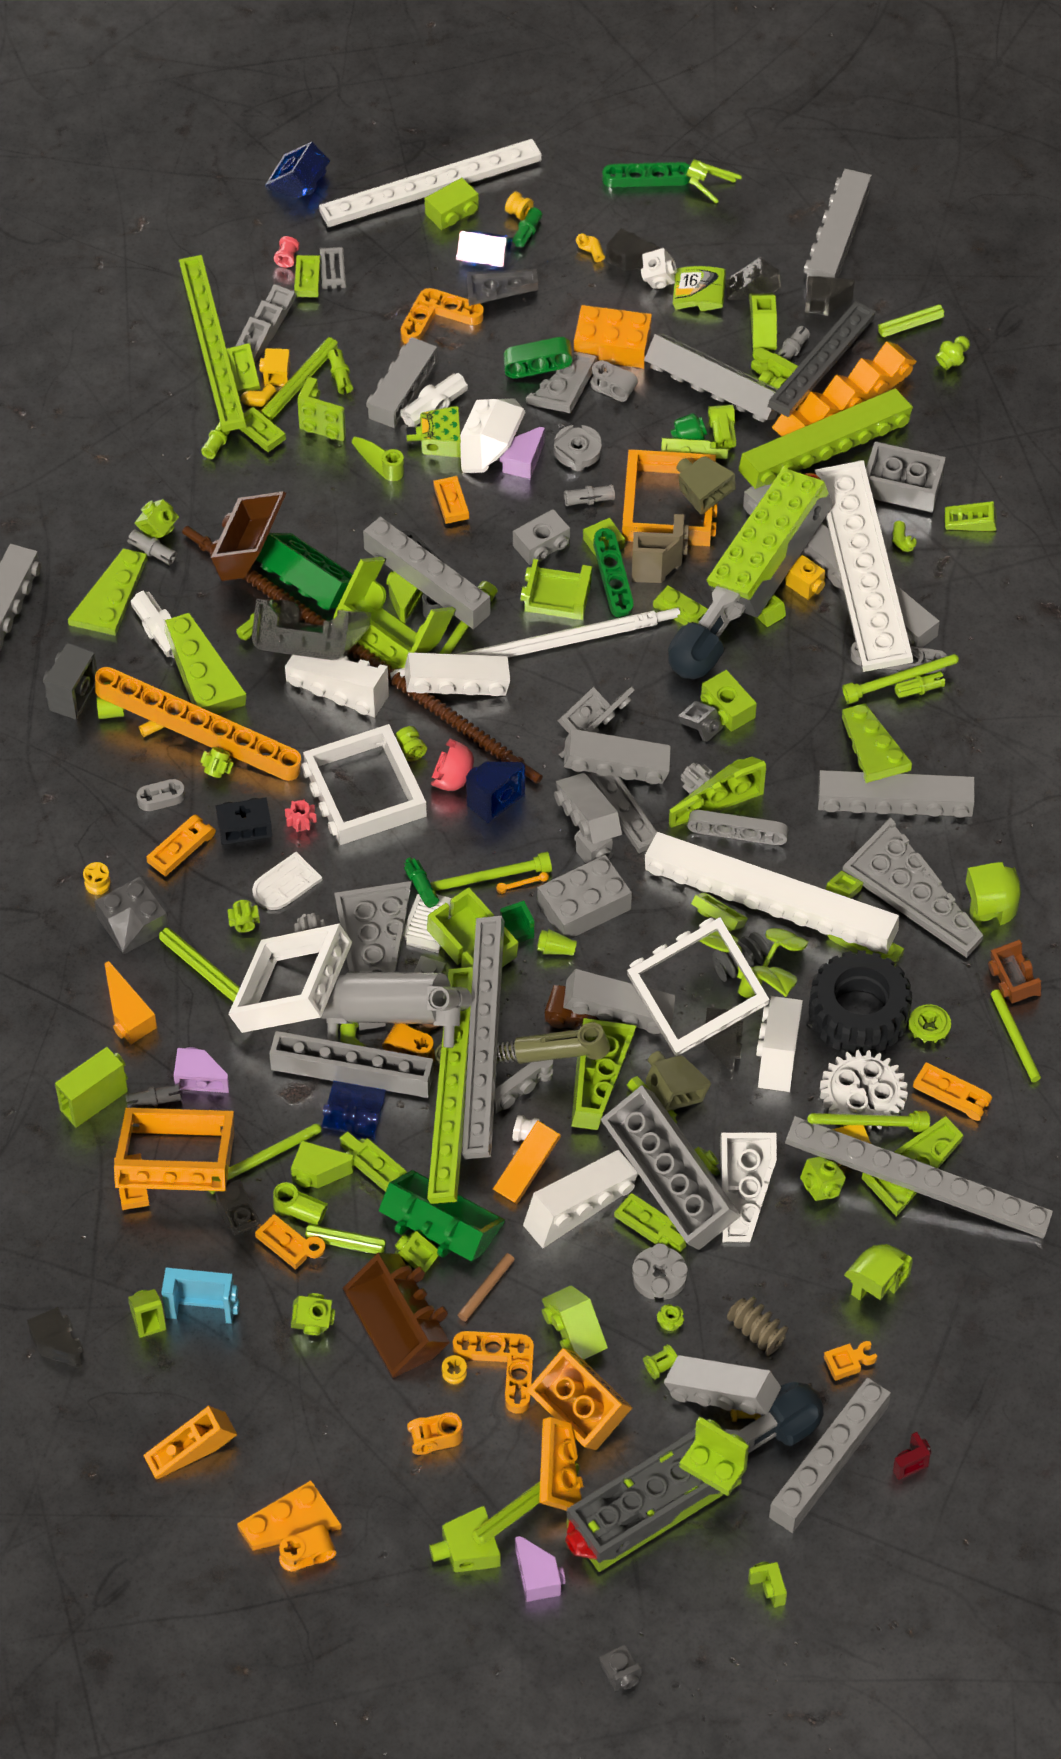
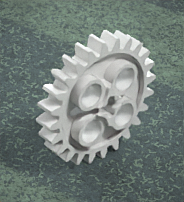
[820,1050,908,1132]

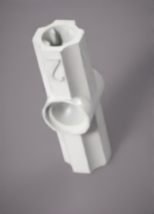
[400,373,468,427]
[131,591,174,658]

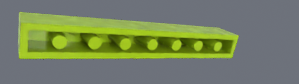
[738,388,913,489]

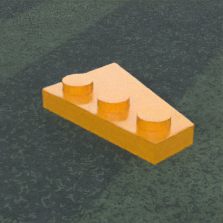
[539,1417,584,1511]
[237,1480,341,1550]

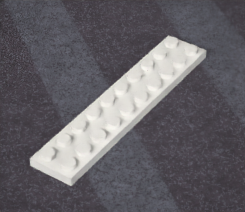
[815,460,913,672]

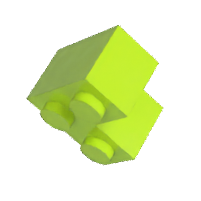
[542,1285,608,1360]

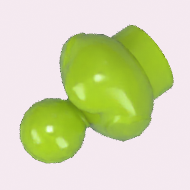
[935,336,970,370]

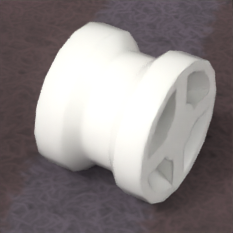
[513,1114,540,1142]

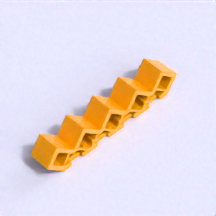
[772,341,917,436]

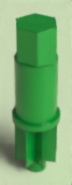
[404,857,439,908]

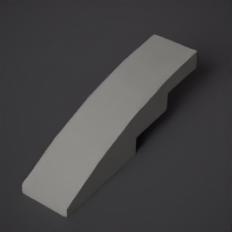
[236,284,296,362]

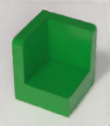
[500,900,534,943]

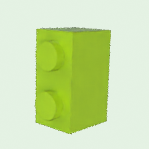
[425,177,479,230]

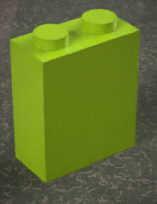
[55,1047,128,1128]

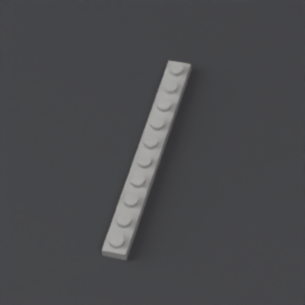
[462,916,505,1159]
[785,1116,1053,1239]

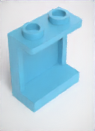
[161,1268,240,1324]

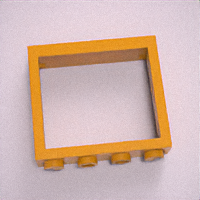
[622,450,718,546]
[114,1108,235,1191]

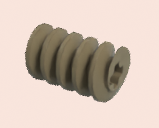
[727,1296,789,1356]

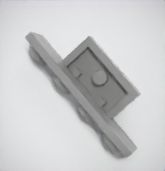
[557,686,635,758]

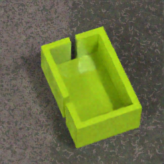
[427,887,518,968]

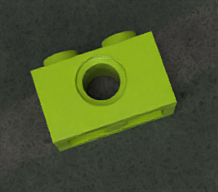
[701,670,757,732]

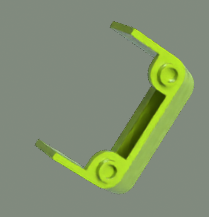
[334,557,456,669]

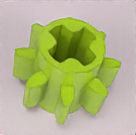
[200,747,234,778]
[227,900,260,932]

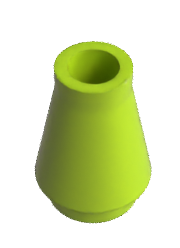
[537,929,577,956]

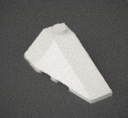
[720,1133,777,1242]

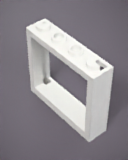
[301,724,427,845]
[627,917,769,1056]
[229,924,352,1033]

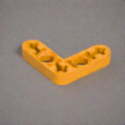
[401,288,484,344]
[453,1331,534,1414]

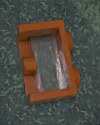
[988,940,1041,1003]

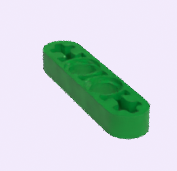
[602,162,691,187]
[593,528,634,618]

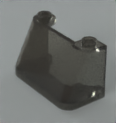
[252,599,372,660]

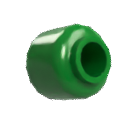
[670,413,708,440]

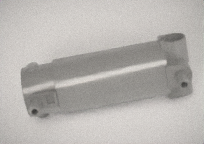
[320,972,472,1048]

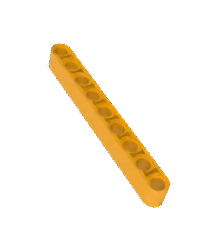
[95,667,301,781]

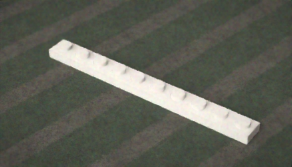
[319,139,541,227]

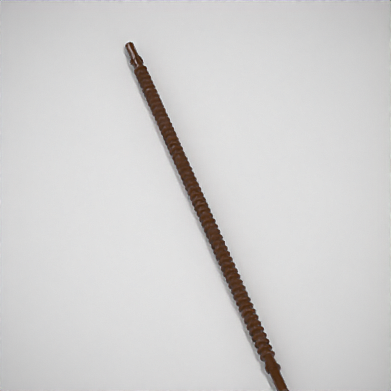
[182,526,543,784]

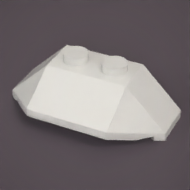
[460,398,525,473]

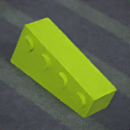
[165,613,246,714]
[571,1018,636,1130]

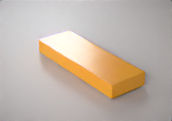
[493,1120,561,1205]

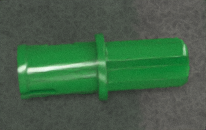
[512,207,543,248]

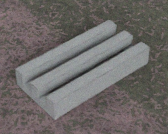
[320,247,346,289]

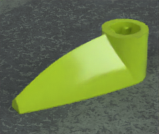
[352,437,404,481]

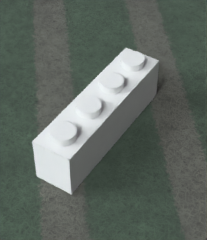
[404,653,510,696]

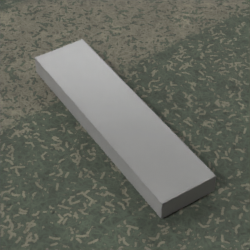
[588,772,657,853]

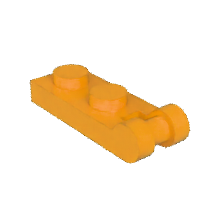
[146,814,216,877]
[913,1062,992,1121]

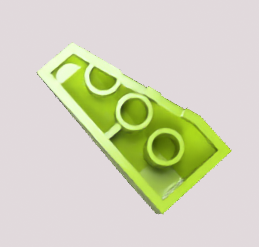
[669,756,766,828]

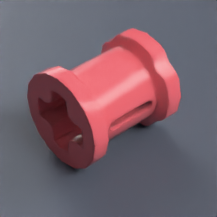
[274,236,299,268]

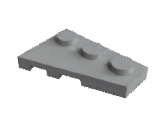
[526,352,597,413]

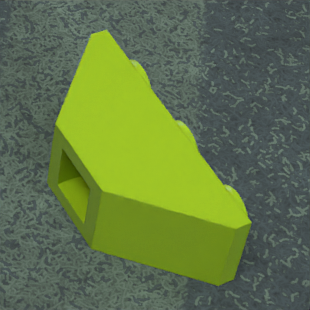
[749,293,777,350]

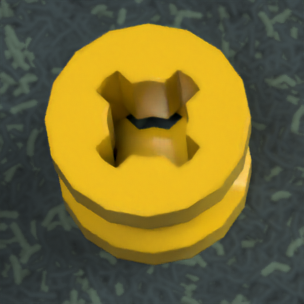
[505,191,534,220]
[83,862,111,895]

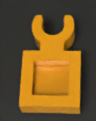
[824,1341,877,1381]

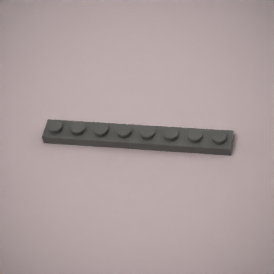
[767,301,876,417]

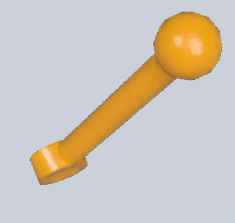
[496,872,549,894]

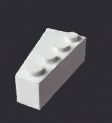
[285,644,389,718]
[523,1150,638,1248]

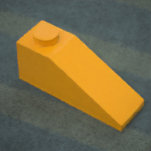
[105,961,157,1045]
[144,1406,237,1479]

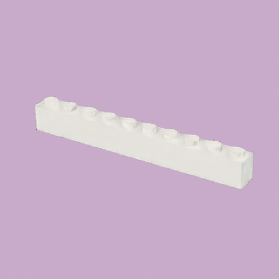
[645,832,899,954]

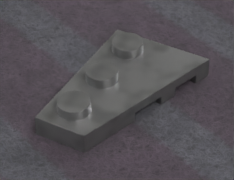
[466,269,538,306]

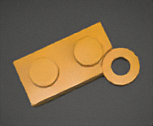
[255,1214,325,1270]

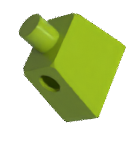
[429,1506,500,1572]

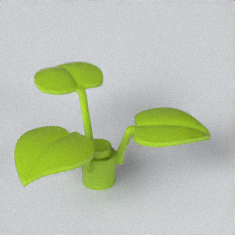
[699,928,808,999]

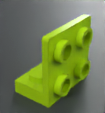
[297,377,346,441]
[679,1417,749,1496]

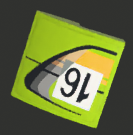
[673,266,726,312]

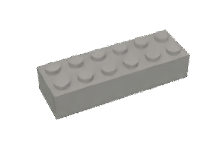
[601,1085,741,1250]

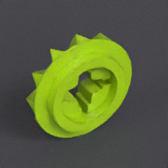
[909,1004,951,1044]

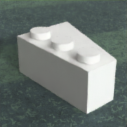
[756,996,803,1092]

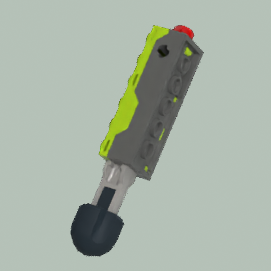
[668,468,833,679]
[565,1382,824,1572]

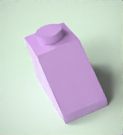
[499,427,545,479]
[174,1047,230,1093]
[515,1536,565,1602]

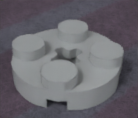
[554,425,602,471]
[632,1244,688,1300]

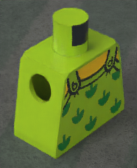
[406,406,461,457]

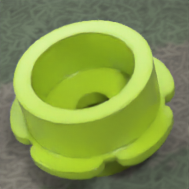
[657,1304,684,1331]

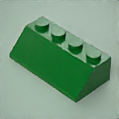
[256,533,353,610]

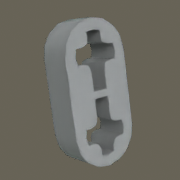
[136,779,185,812]

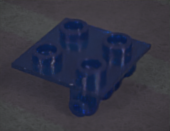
[321,1081,386,1137]

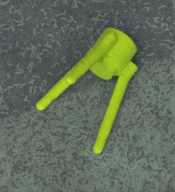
[686,159,742,203]

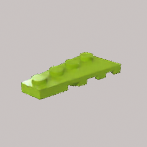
[68,548,147,636]
[842,703,912,783]
[862,1116,963,1217]

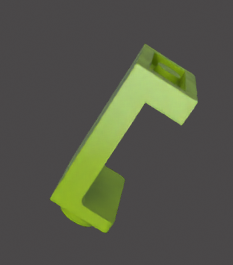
[521,559,592,620]

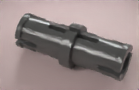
[125,1083,182,1108]

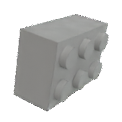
[866,442,946,512]
[537,855,632,939]

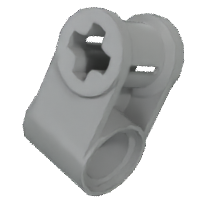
[590,361,638,402]

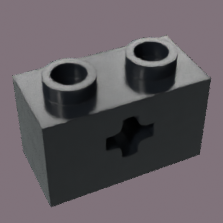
[215,797,273,845]

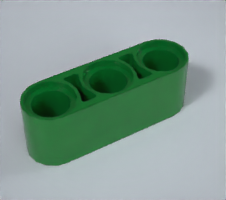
[504,337,572,378]

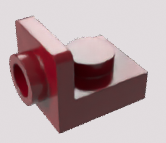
[893,1432,932,1480]

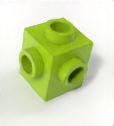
[134,499,179,539]
[800,1157,846,1201]
[291,1293,335,1335]

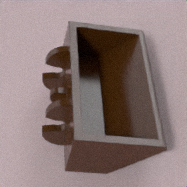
[209,491,286,581]
[343,1252,450,1378]

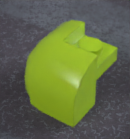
[966,862,1021,925]
[844,1244,913,1300]

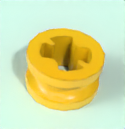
[442,1355,467,1384]

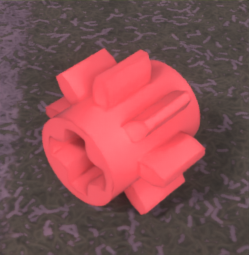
[285,799,317,832]

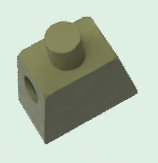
[676,456,736,515]
[645,1051,711,1111]

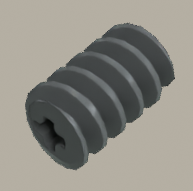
[712,932,773,982]

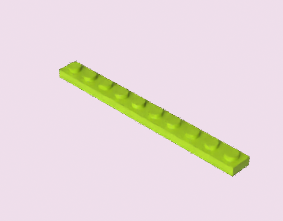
[179,255,246,432]
[427,967,473,1204]

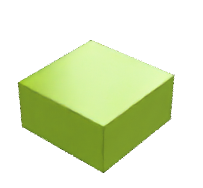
[583,518,625,556]

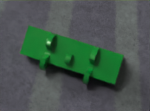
[378,1170,505,1262]

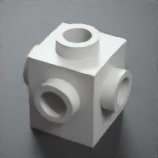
[641,248,677,289]

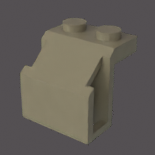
[632,514,689,583]

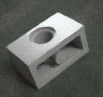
[513,509,570,565]

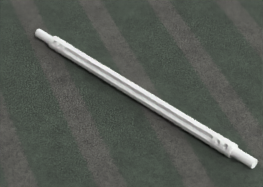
[390,608,680,680]

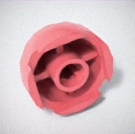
[431,739,477,791]

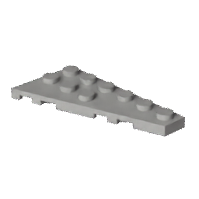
[842,817,983,958]
[334,881,412,1030]

